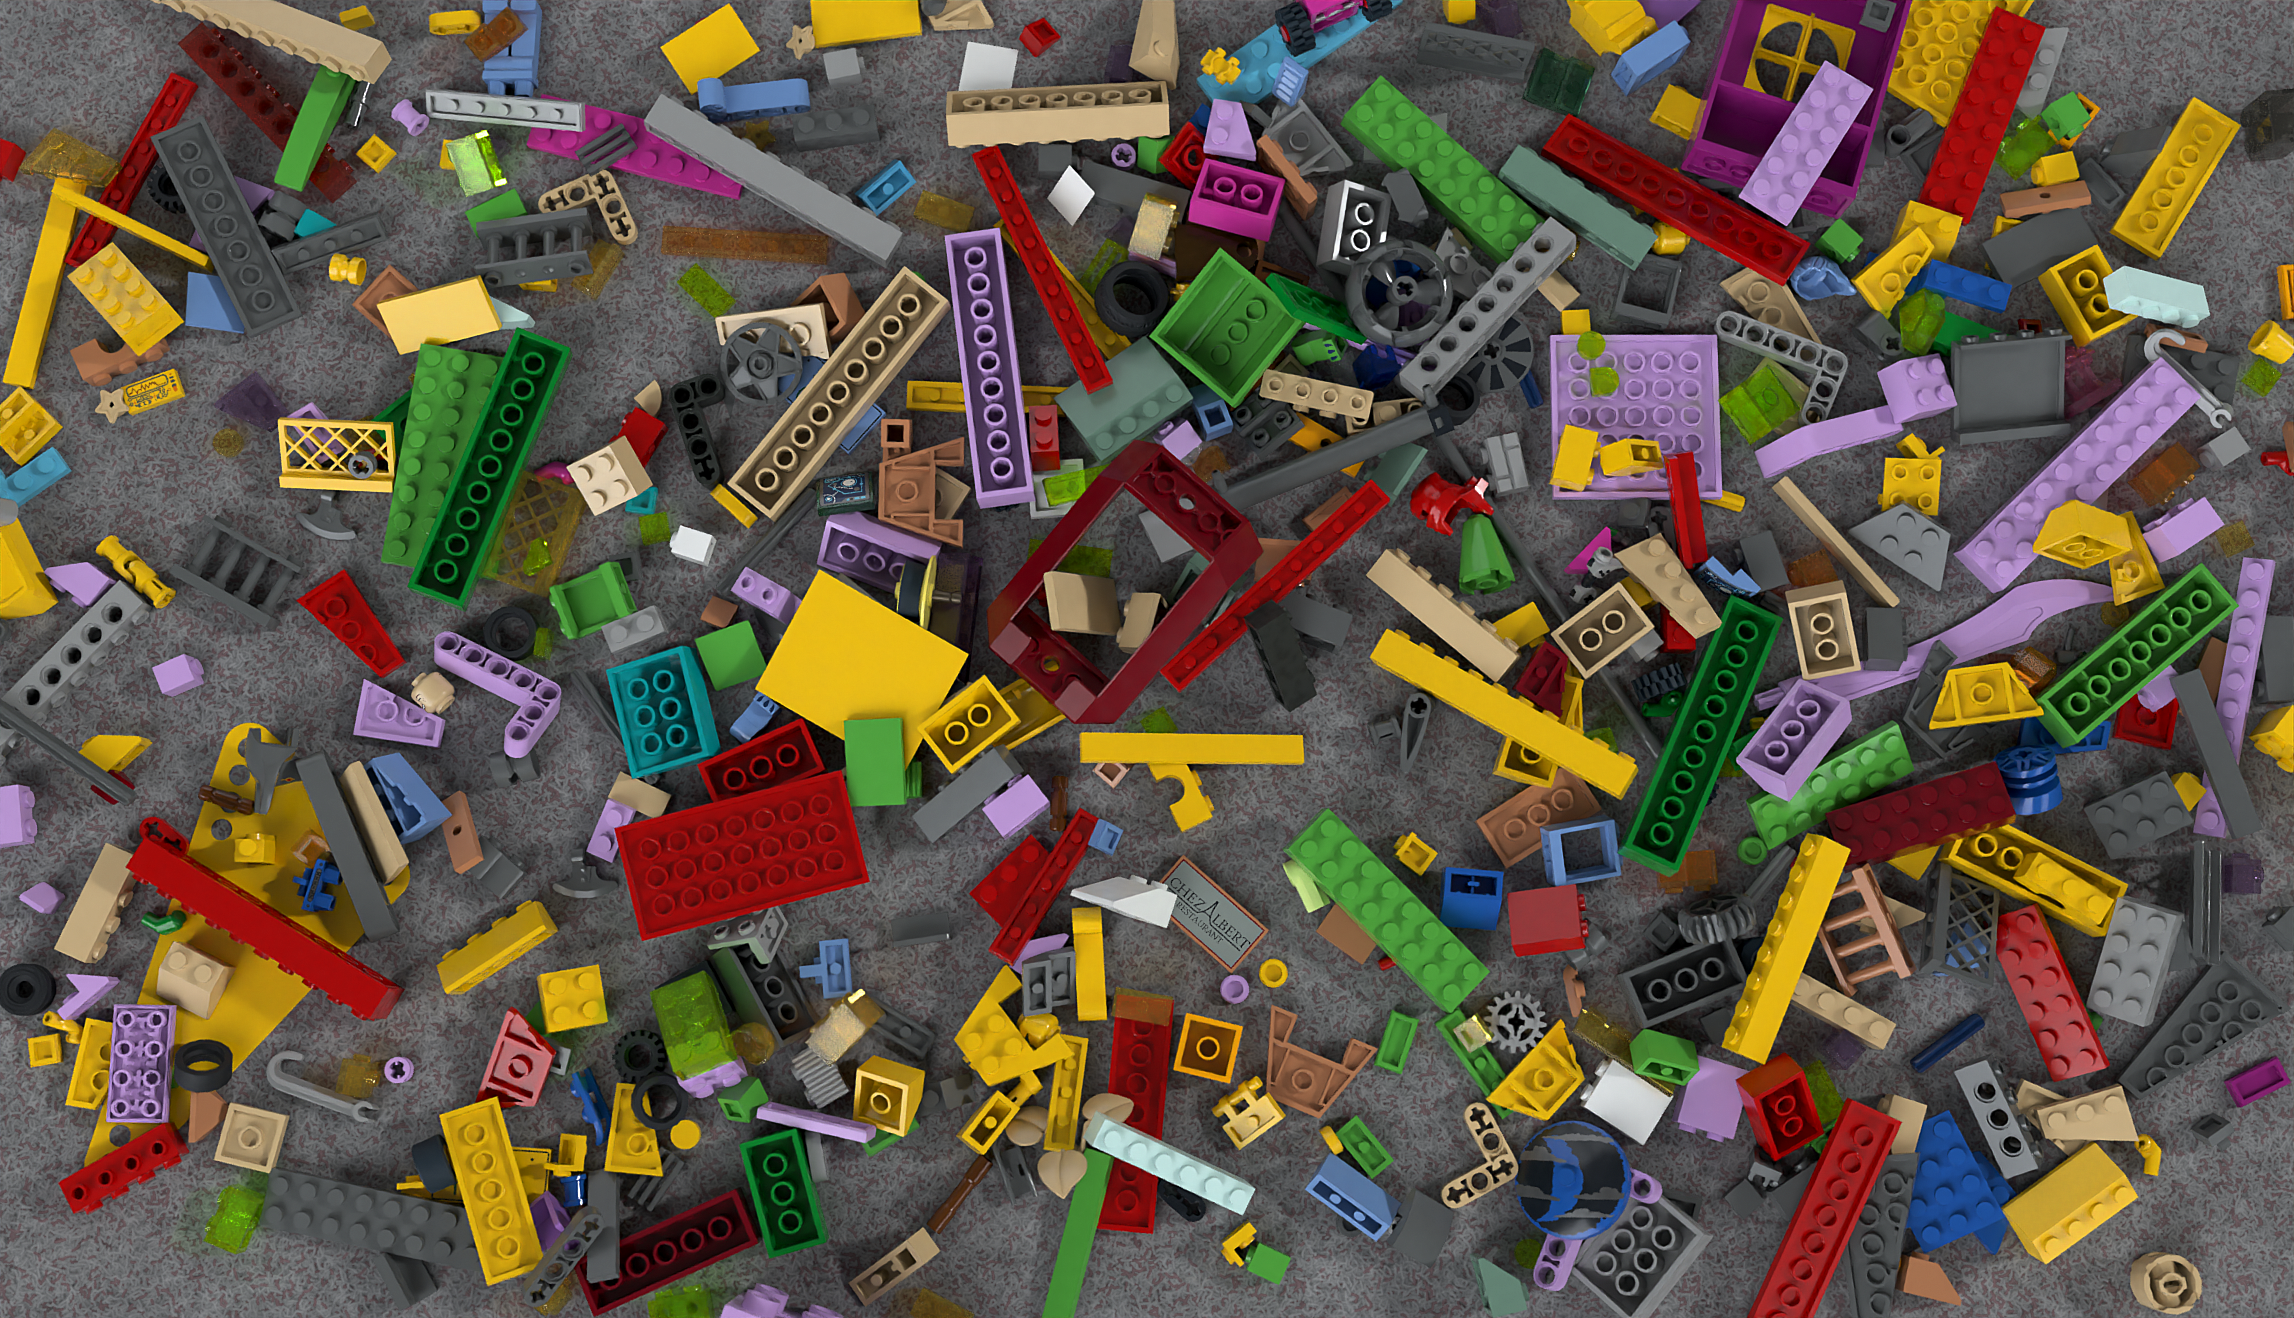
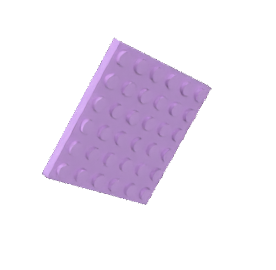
[1549,335,1722,500]

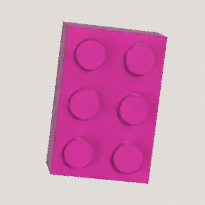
[1188,158,1286,242]

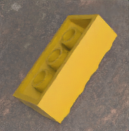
[1492,666,1584,788]
[436,900,559,995]
[2000,1141,2138,1264]

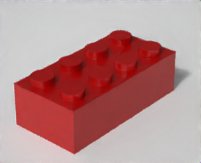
[697,718,829,803]

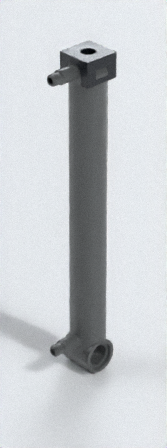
[1211,384,1455,511]

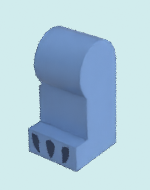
[729,692,783,744]

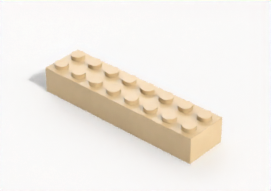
[946,81,1170,148]

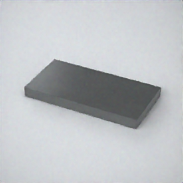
[1978,208,2100,290]

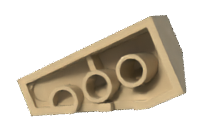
[1129,0,1180,90]

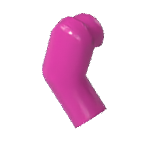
[534,461,575,485]

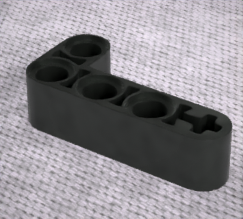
[669,373,725,490]

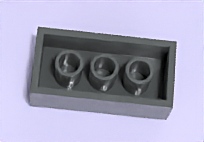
[1616,939,1747,1029]

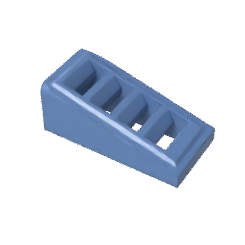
[1272,56,1309,107]

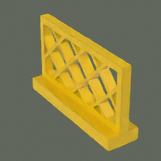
[278,417,397,493]

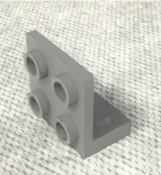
[707,906,788,964]

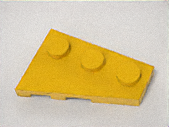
[2108,511,2165,606]
[65,1018,113,1110]

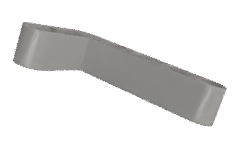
[1713,311,1848,427]

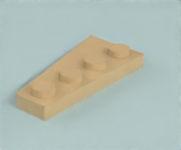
[715,302,832,359]
[1612,533,1722,639]

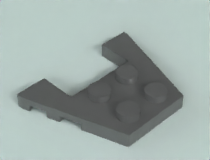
[1899,640,2013,759]

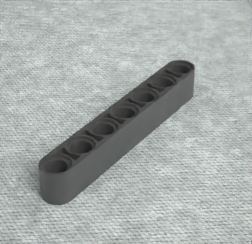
[296,749,400,943]

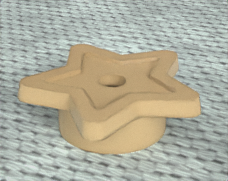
[786,25,815,60]
[95,388,129,424]

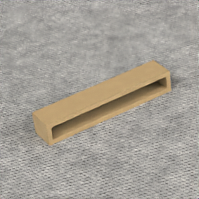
[1366,548,1523,683]

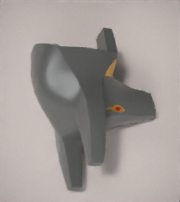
[245,727,302,815]

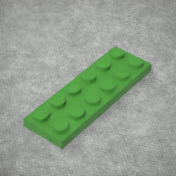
[1745,720,1914,850]

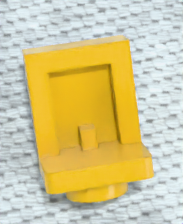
[1393,832,1438,876]
[543,1133,587,1177]

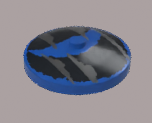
[1515,1121,1631,1240]

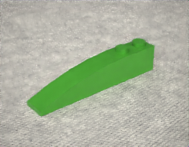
[274,65,357,192]

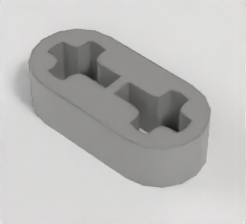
[805,1129,829,1183]

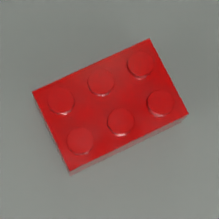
[1735,1052,1825,1161]

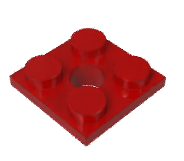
[1158,121,1220,192]

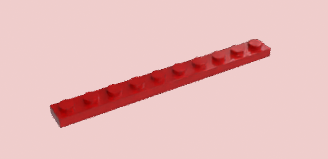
[971,145,1113,395]
[1159,479,1391,693]

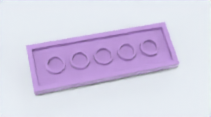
[1738,60,1874,226]

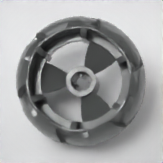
[1344,239,1453,348]

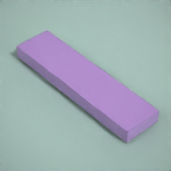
[756,1102,877,1143]

